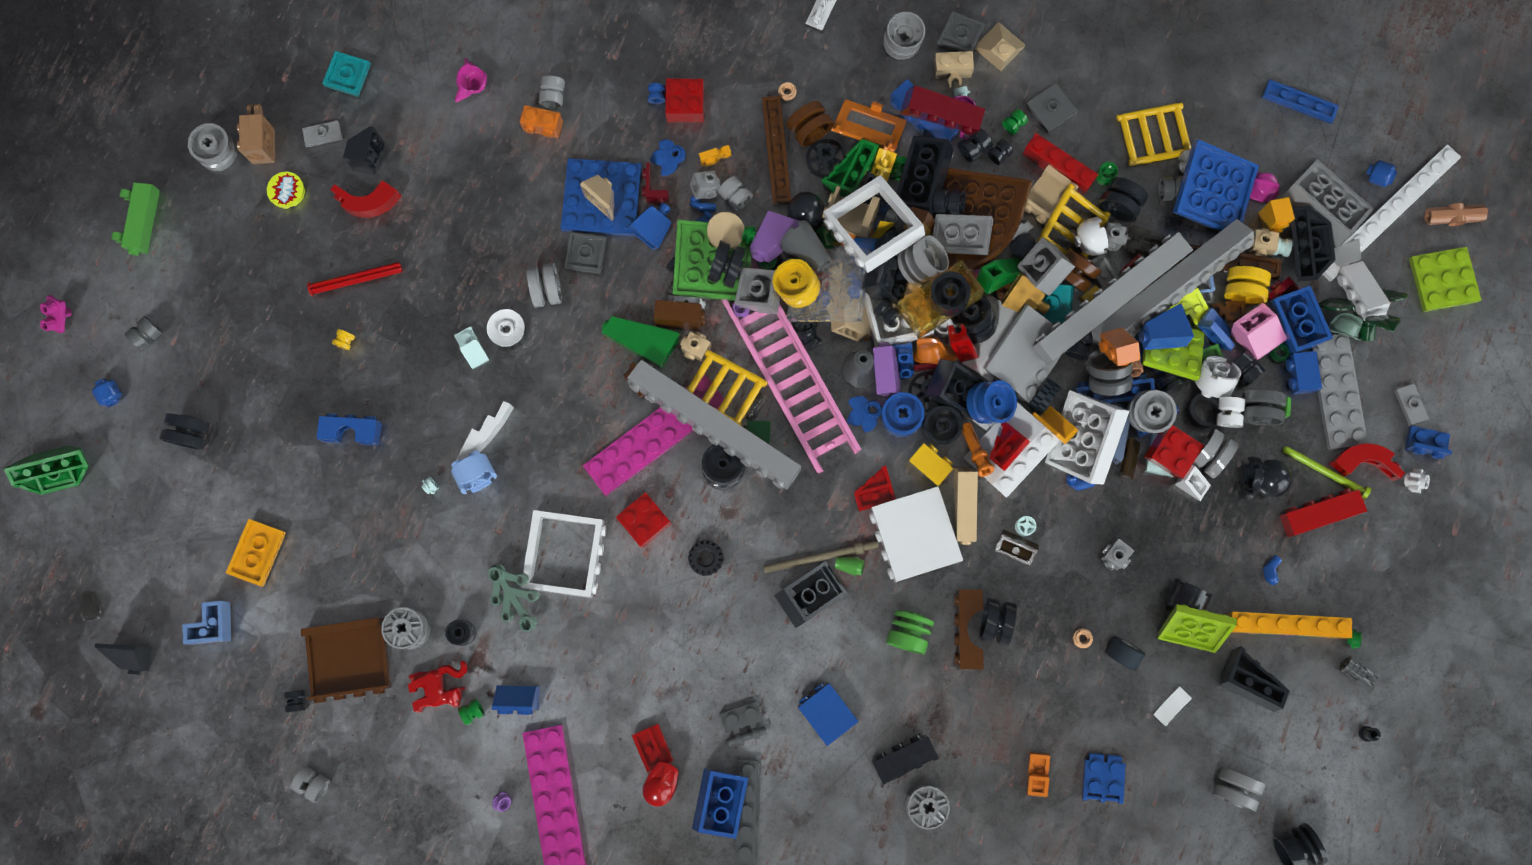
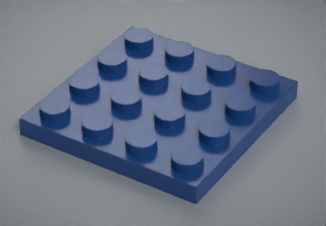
[1173,139,1259,232]
[561,158,642,237]

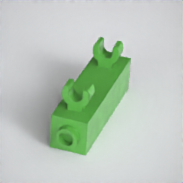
[111,182,160,256]

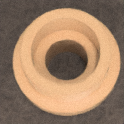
[778,82,797,101]
[1073,628,1093,648]

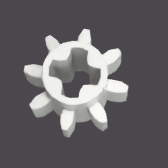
[1404,468,1430,493]

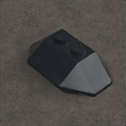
[1290,205,1336,282]

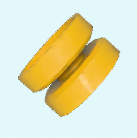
[772,259,821,308]
[1224,266,1271,305]

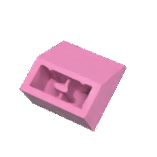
[1230,303,1287,360]

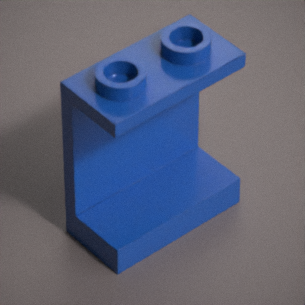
[798,682,859,746]

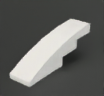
[456,401,514,460]

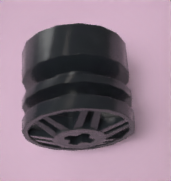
[1272,823,1328,865]

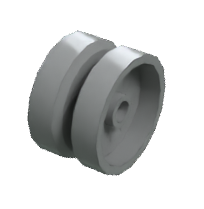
[188,123,238,171]
[527,262,562,308]
[1127,390,1177,433]
[1192,428,1239,478]
[1212,768,1266,812]

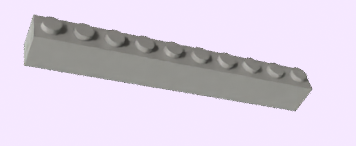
[1092,219,1254,346]
[1033,232,1193,365]
[627,360,801,490]

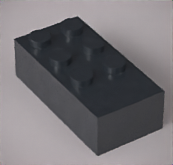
[896,136,954,218]

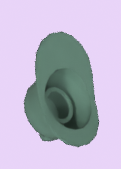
[1328,313,1363,341]

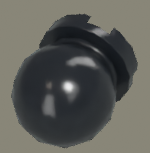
[787,192,824,231]
[1241,456,1293,498]

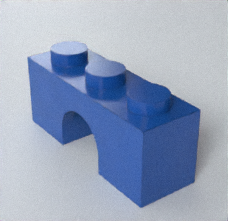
[316,413,381,445]

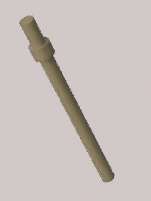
[763,541,879,573]

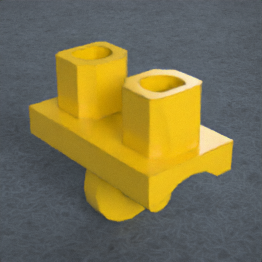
[871,147,897,182]

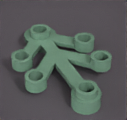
[488,564,540,632]

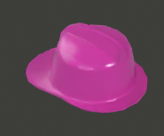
[1250,172,1280,203]

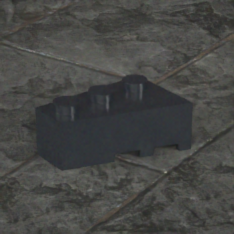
[871,733,939,785]

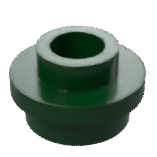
[1270,343,1290,362]

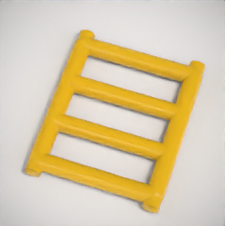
[1116,102,1192,166]
[1037,184,1111,257]
[686,350,768,426]

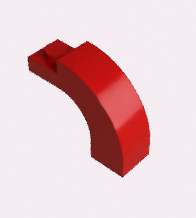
[330,180,402,218]
[1328,443,1405,481]

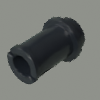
[1358,726,1381,742]

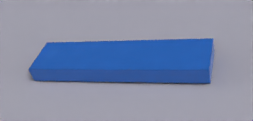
[1261,79,1340,124]

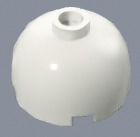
[1074,217,1108,256]

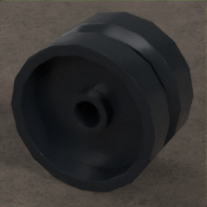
[1098,177,1148,223]
[707,240,746,289]
[950,294,997,344]
[159,413,210,450]
[702,444,744,490]
[980,598,1017,646]

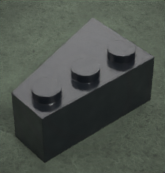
[1219,646,1290,712]

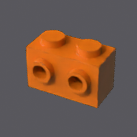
[520,105,563,138]
[1099,327,1140,366]

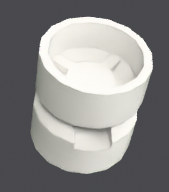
[1217,397,1245,428]

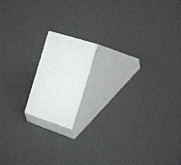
[1174,465,1211,501]

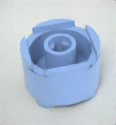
[451,451,497,494]

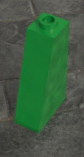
[601,316,681,370]

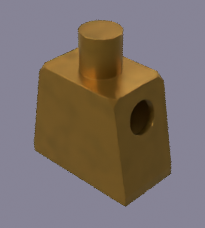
[1001,271,1050,315]

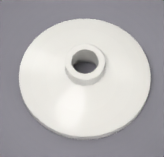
[487,309,525,347]

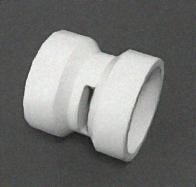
[933,315,953,338]

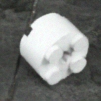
[1195,356,1241,398]

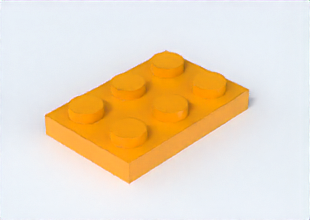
[226,519,286,587]

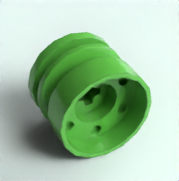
[886,610,934,655]

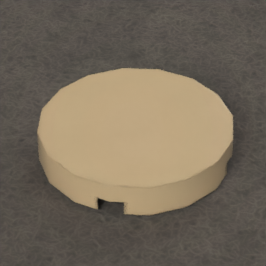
[707,212,744,250]

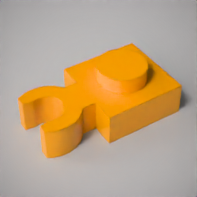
[699,145,732,166]

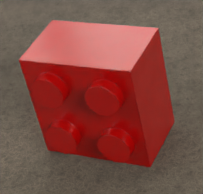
[665,78,704,122]
[1144,425,1204,479]
[616,492,672,549]

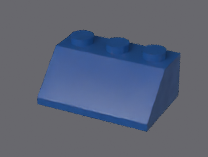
[1269,286,1333,355]
[692,768,748,839]

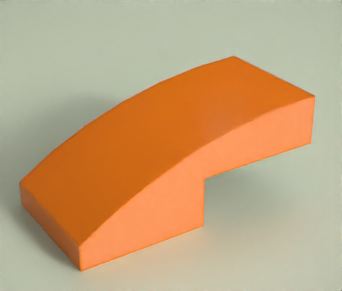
[1027,752,1050,797]

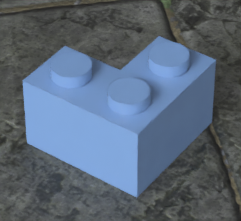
[182,601,231,645]

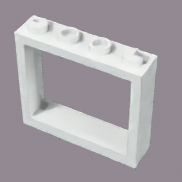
[823,175,925,273]
[521,510,607,598]

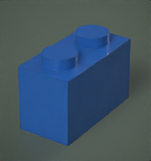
[1286,351,1322,394]

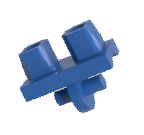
[892,342,914,378]

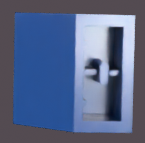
[492,685,540,715]

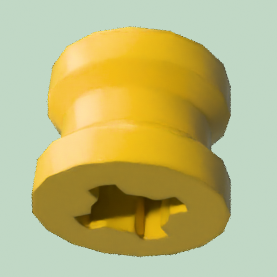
[332,329,355,350]

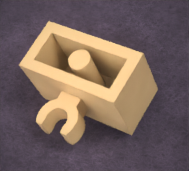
[933,51,974,88]

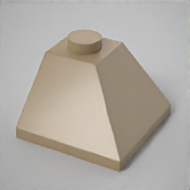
[975,22,1026,71]
[580,175,614,221]

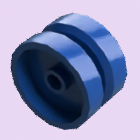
[967,380,1017,424]
[882,392,924,437]

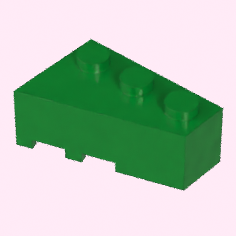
[821,139,879,197]

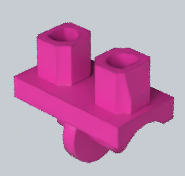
[40,295,72,333]

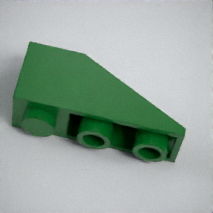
[976,258,1021,295]

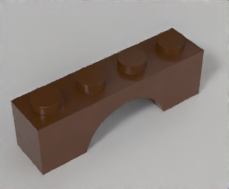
[953,590,984,670]

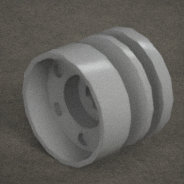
[883,12,925,60]
[897,235,949,286]
[381,607,431,650]
[904,784,950,830]

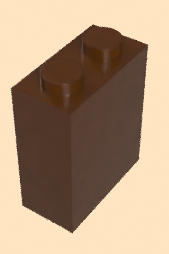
[653,300,706,332]

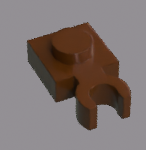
[1211,301,1246,321]

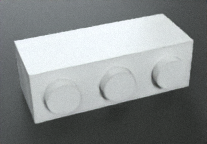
[1337,261,1390,321]

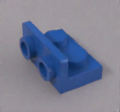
[1405,426,1452,459]

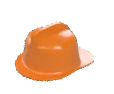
[913,336,958,364]

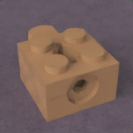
[237,104,275,164]

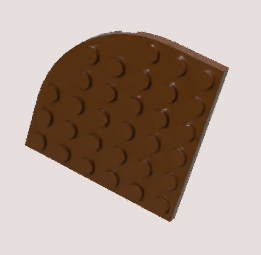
[933,168,1032,277]

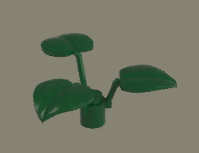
[1318,289,1408,341]

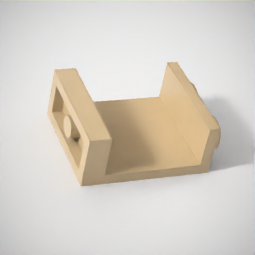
[1024,165,1079,225]
[822,186,880,238]

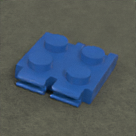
[1082,753,1126,804]

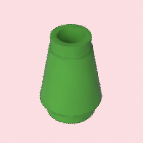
[835,557,865,577]

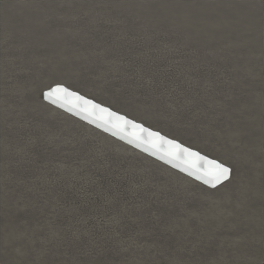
[1322,144,1461,282]

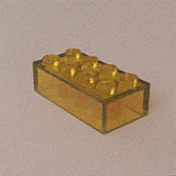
[897,260,984,339]

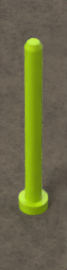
[1282,446,1372,500]

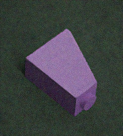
[750,211,799,263]
[873,343,902,396]

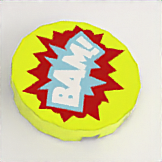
[267,171,305,209]

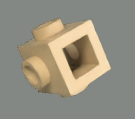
[1249,228,1279,257]
[680,332,711,363]

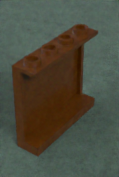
[300,617,391,703]

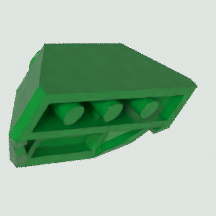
[4,446,89,495]

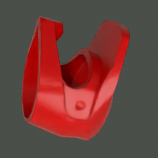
[642,761,678,807]

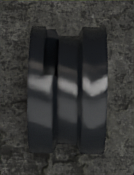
[1154,373,1185,393]

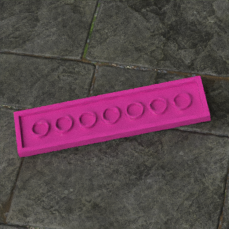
[583,374,724,497]
[522,725,586,865]

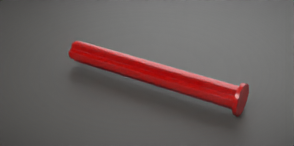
[307,262,402,297]

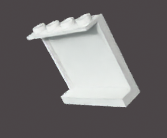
[869,487,963,583]

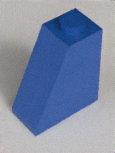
[1139,304,1194,350]

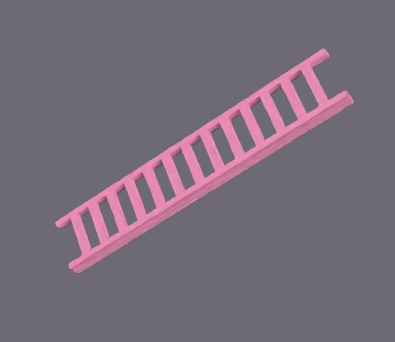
[721,255,861,474]

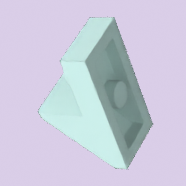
[454,326,489,369]

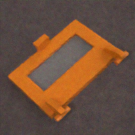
[831,99,907,152]

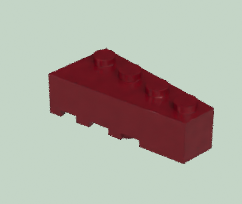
[900,85,985,135]

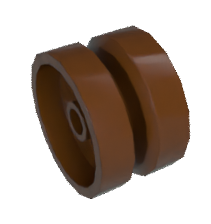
[786,100,834,147]
[1063,247,1102,293]

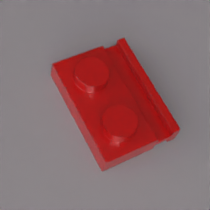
[631,723,674,773]

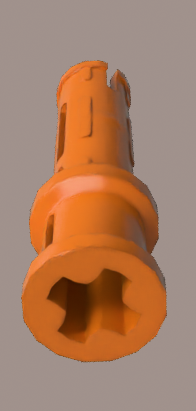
[962,422,994,477]

